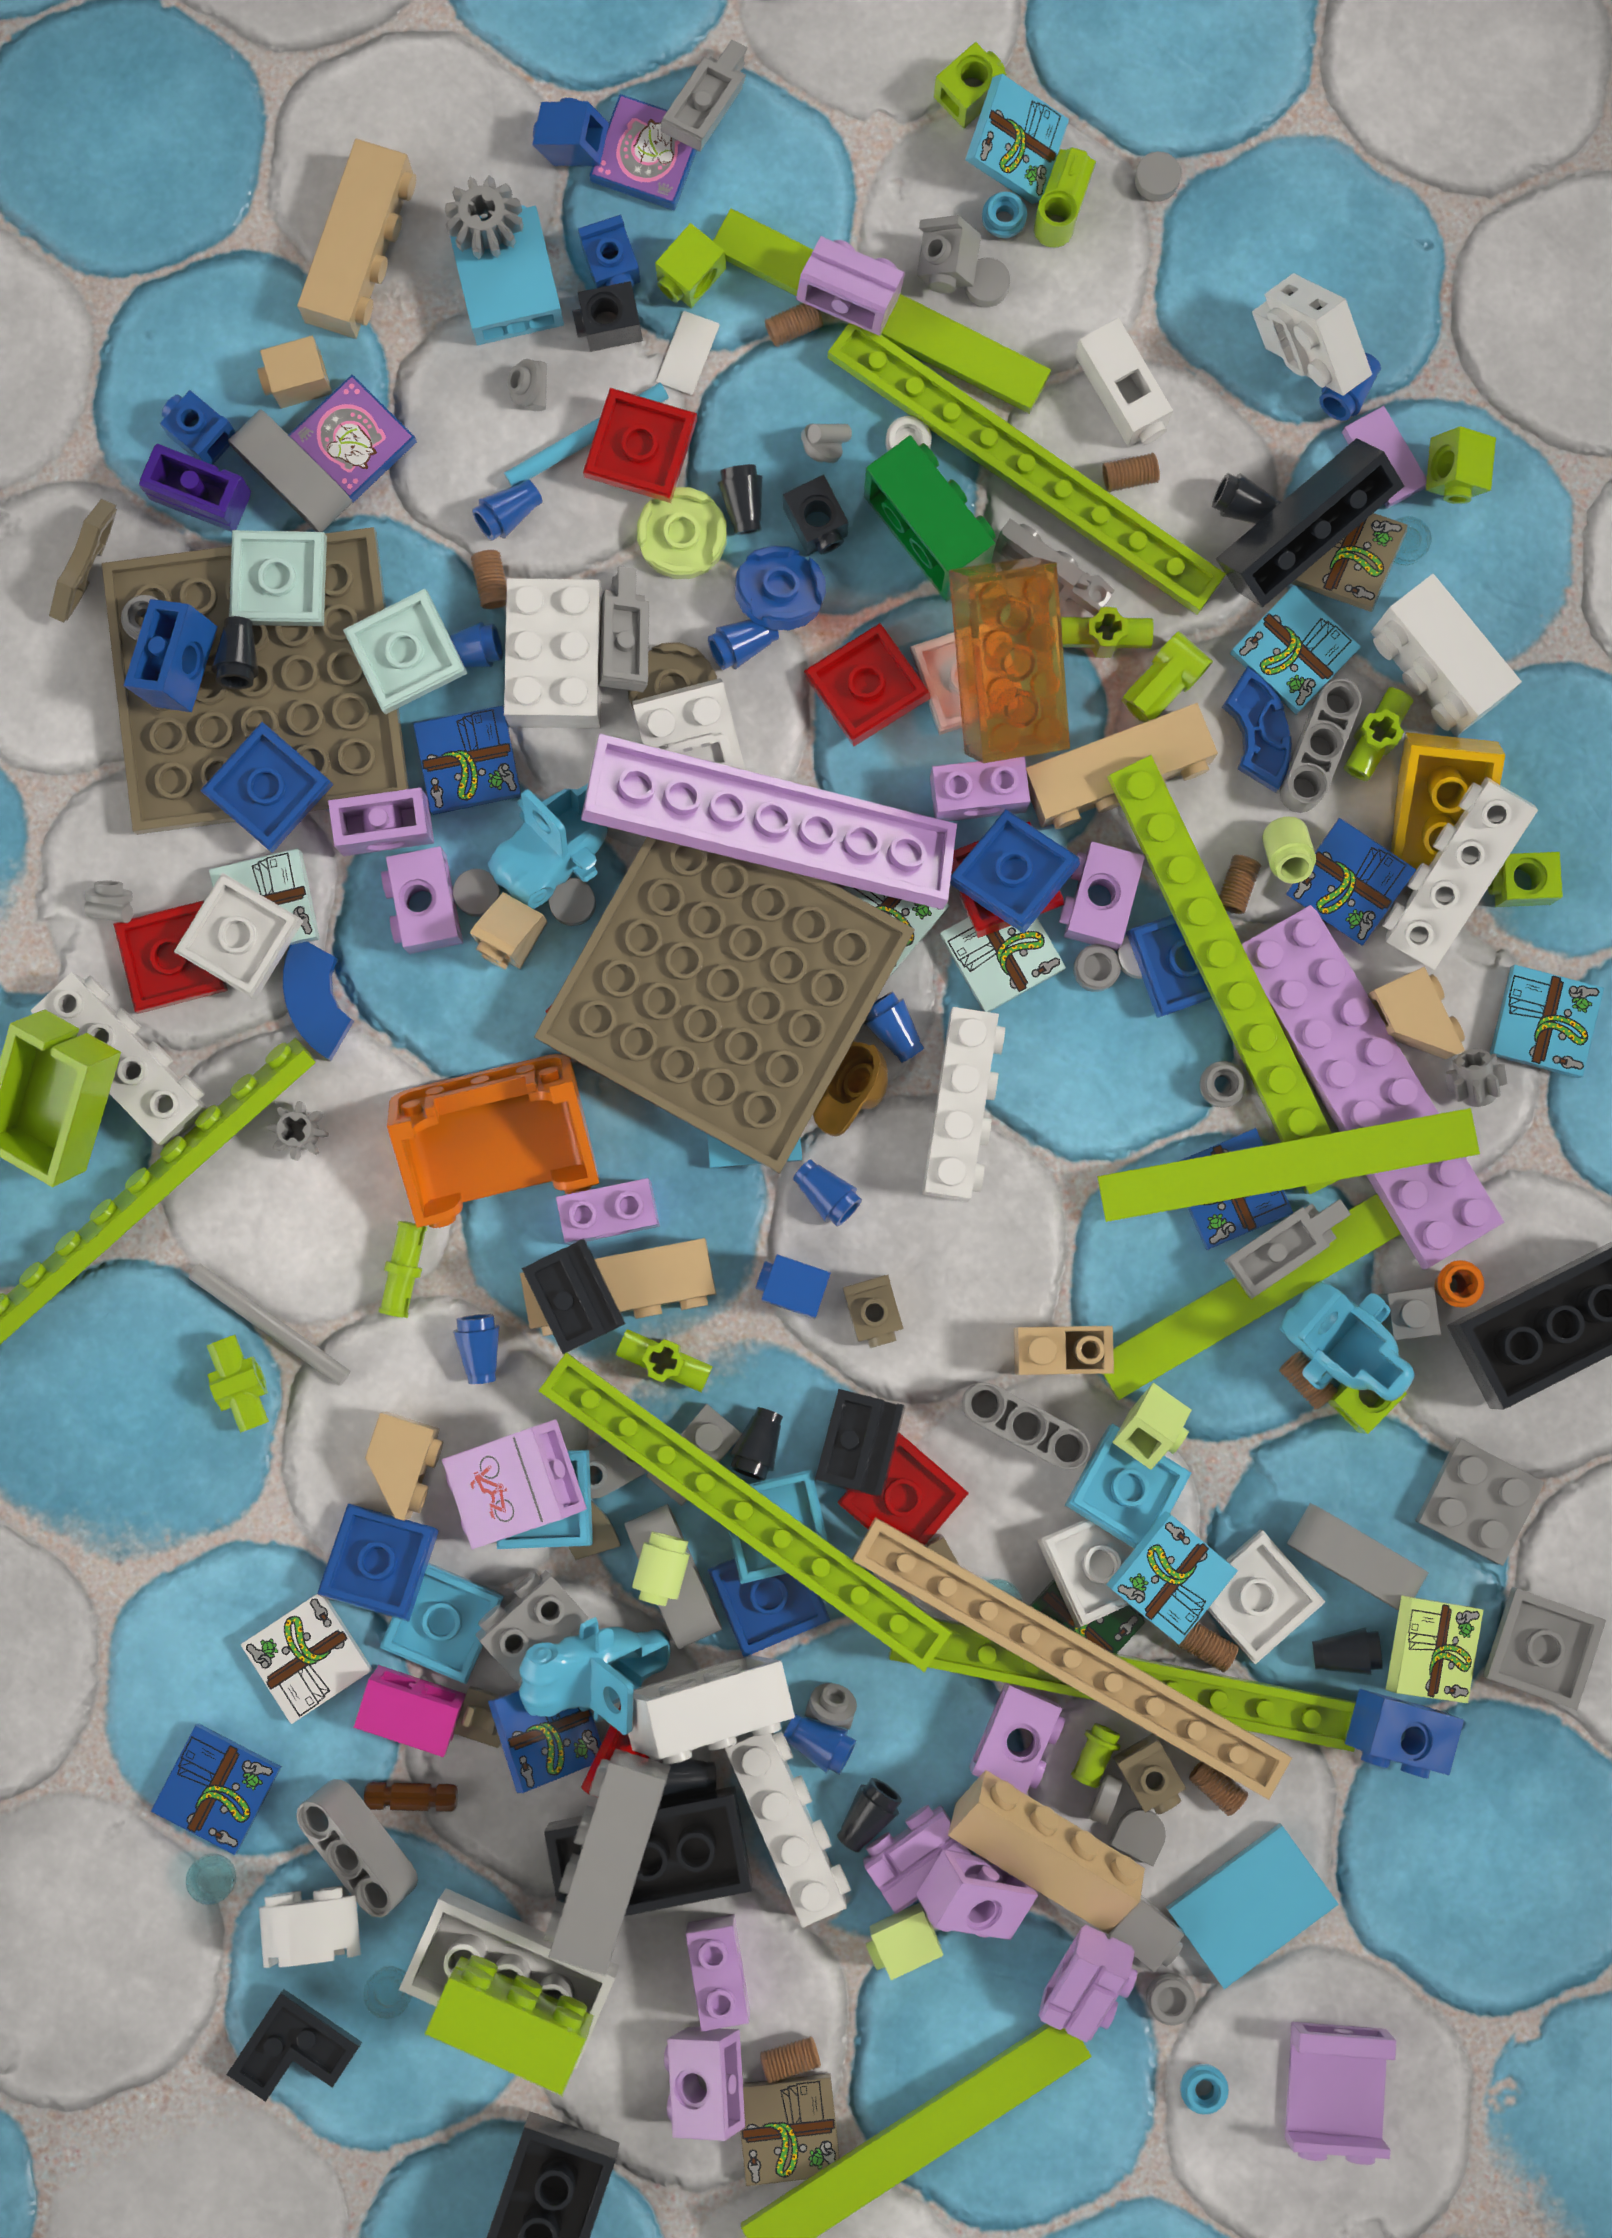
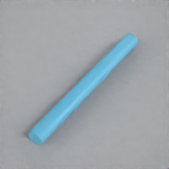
[504,382,669,487]

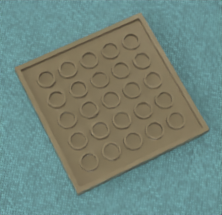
[101,527,409,835]
[534,837,915,1174]

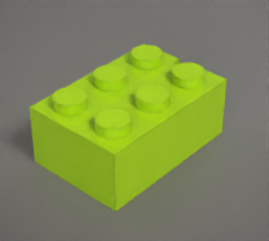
[0,1009,121,1188]
[425,1955,594,2096]

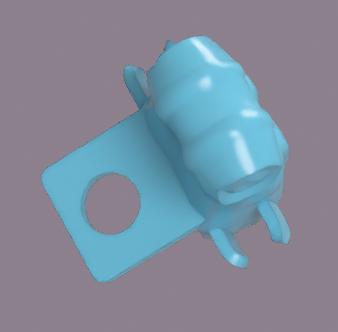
[487,783,608,909]
[1279,1281,1415,1401]
[519,1617,670,1735]

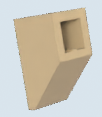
[470,892,547,970]
[1367,966,1465,1059]
[1014,1326,1114,1375]
[365,1412,443,1521]

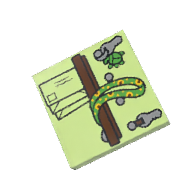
[1386,1595,1483,1703]

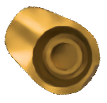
[813,1041,888,1136]

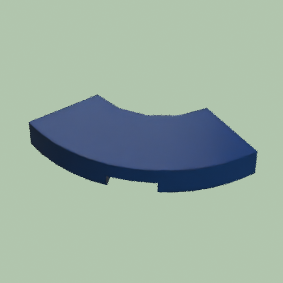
[1222,666,1292,793]
[283,941,354,1061]

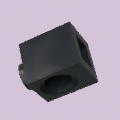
[572,281,643,352]
[783,474,849,556]

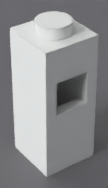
[1075,318,1173,447]

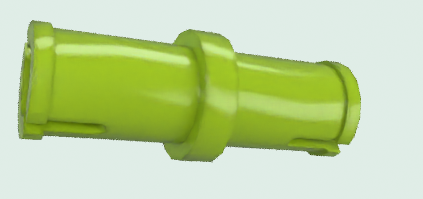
[378,1221,428,1318]

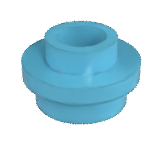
[982,192,1027,238]
[1180,2064,1229,2115]

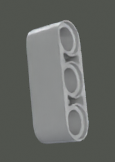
[227,409,352,532]
[1279,678,1362,813]
[961,1382,1090,1470]
[1287,1503,1428,1611]
[624,1504,722,1649]
[296,1779,418,1917]

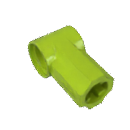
[1033,147,1096,248]
[1121,631,1213,723]

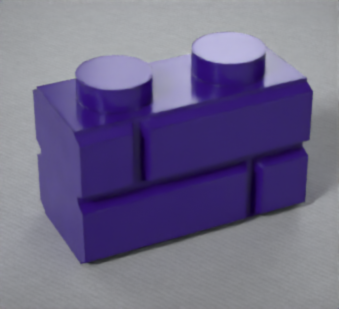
[139,443,251,532]

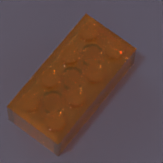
[949,557,1070,763]

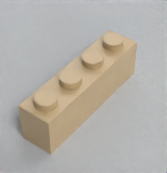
[297,138,416,339]
[1026,703,1218,829]
[520,1238,717,1336]
[948,1770,1145,1934]

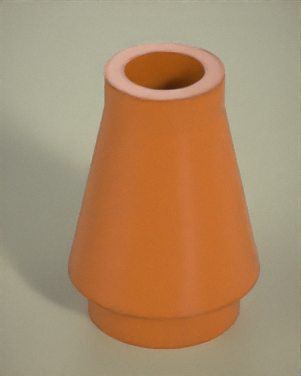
[1434,1260,1484,1307]

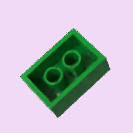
[864,435,996,602]

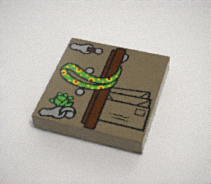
[1291,513,1408,612]
[740,2073,840,2186]

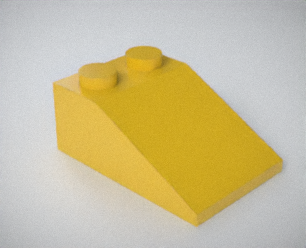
[1391,732,1505,881]

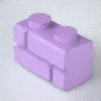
[796,236,905,336]
[863,1805,974,1914]
[1038,1925,1137,2043]

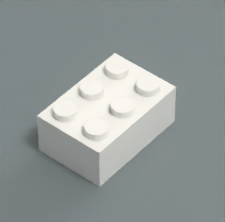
[1371,573,1522,737]
[504,578,603,729]
[628,1655,795,1764]

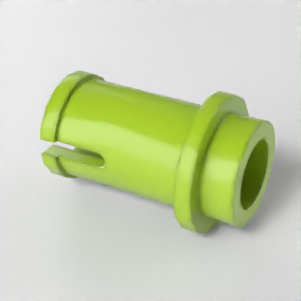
[1070,1723,1121,1789]

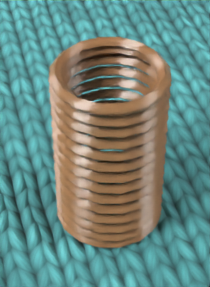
[765,303,823,347]
[1102,453,1160,492]
[470,550,507,609]
[1218,855,1261,914]
[1279,1351,1337,1409]
[1177,1622,1239,1673]
[1189,1761,1248,1816]
[760,2036,821,2084]

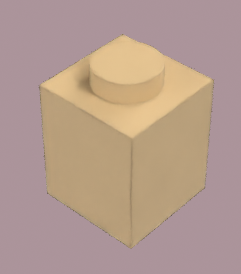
[257,335,332,409]

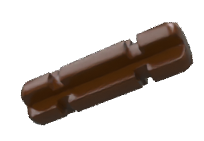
[364,1782,458,1812]

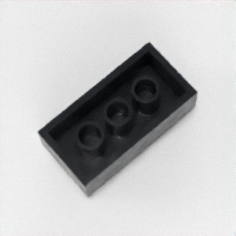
[1447,1242,1612,1410]
[544,1786,753,1916]
[487,2111,620,2238]

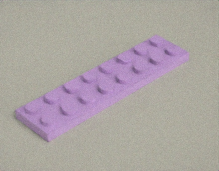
[581,733,957,910]
[1242,905,1504,1270]

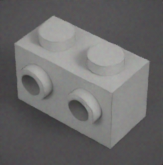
[475,1570,589,1683]

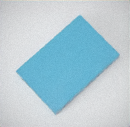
[1166,1823,1339,1989]

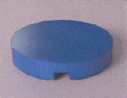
[735,546,826,631]

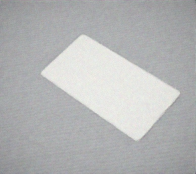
[656,311,720,395]

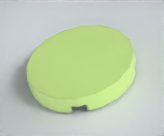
[637,487,727,579]

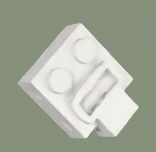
[1252,273,1372,396]
[632,678,746,770]

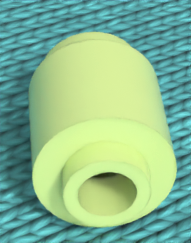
[1262,817,1316,883]
[632,1532,690,1606]

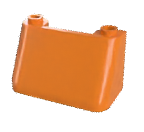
[387,1054,600,1228]

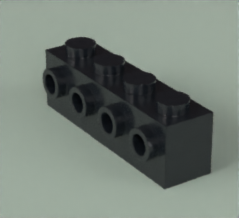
[1216,438,1404,608]

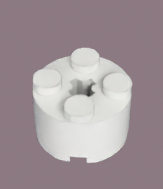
[259,1885,361,1968]

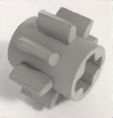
[1446,1049,1507,1107]
[267,1101,329,1161]

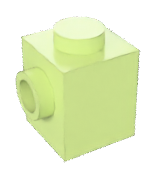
[1112,1383,1192,1470]
[865,1902,944,1980]

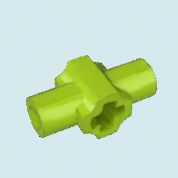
[1059,607,1154,658]
[1343,687,1414,781]
[616,1329,713,1393]
[207,1335,269,1433]

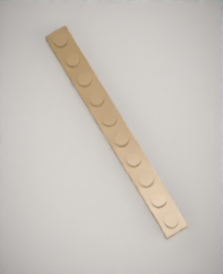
[852,1517,1292,1800]

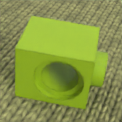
[934,42,1006,129]
[655,223,726,309]
[1426,426,1496,504]
[1488,852,1563,907]
[1328,1383,1407,1434]

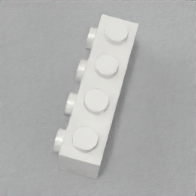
[1383,777,1538,971]
[30,972,207,1146]
[922,1007,1005,1202]
[725,1731,851,1928]

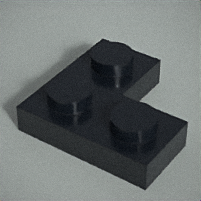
[226,1989,362,2102]

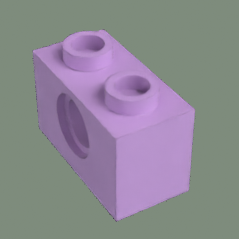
[930,756,1030,821]
[328,787,434,856]
[1059,841,1145,951]
[381,846,463,954]
[556,1178,660,1245]
[969,1683,1065,1794]
[916,1850,1038,1940]
[686,1914,750,2031]
[664,2027,745,2141]

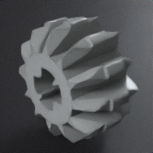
[445,175,523,259]

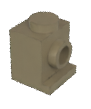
[842,1275,904,1348]
[1113,1733,1186,1815]

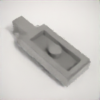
[660,40,747,152]
[995,518,1115,616]
[599,566,649,692]
[1223,1199,1351,1299]

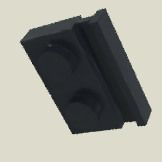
[522,1238,626,1354]
[815,1389,905,1498]

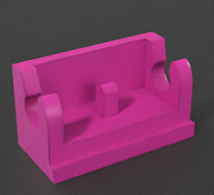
[354,1665,466,1757]

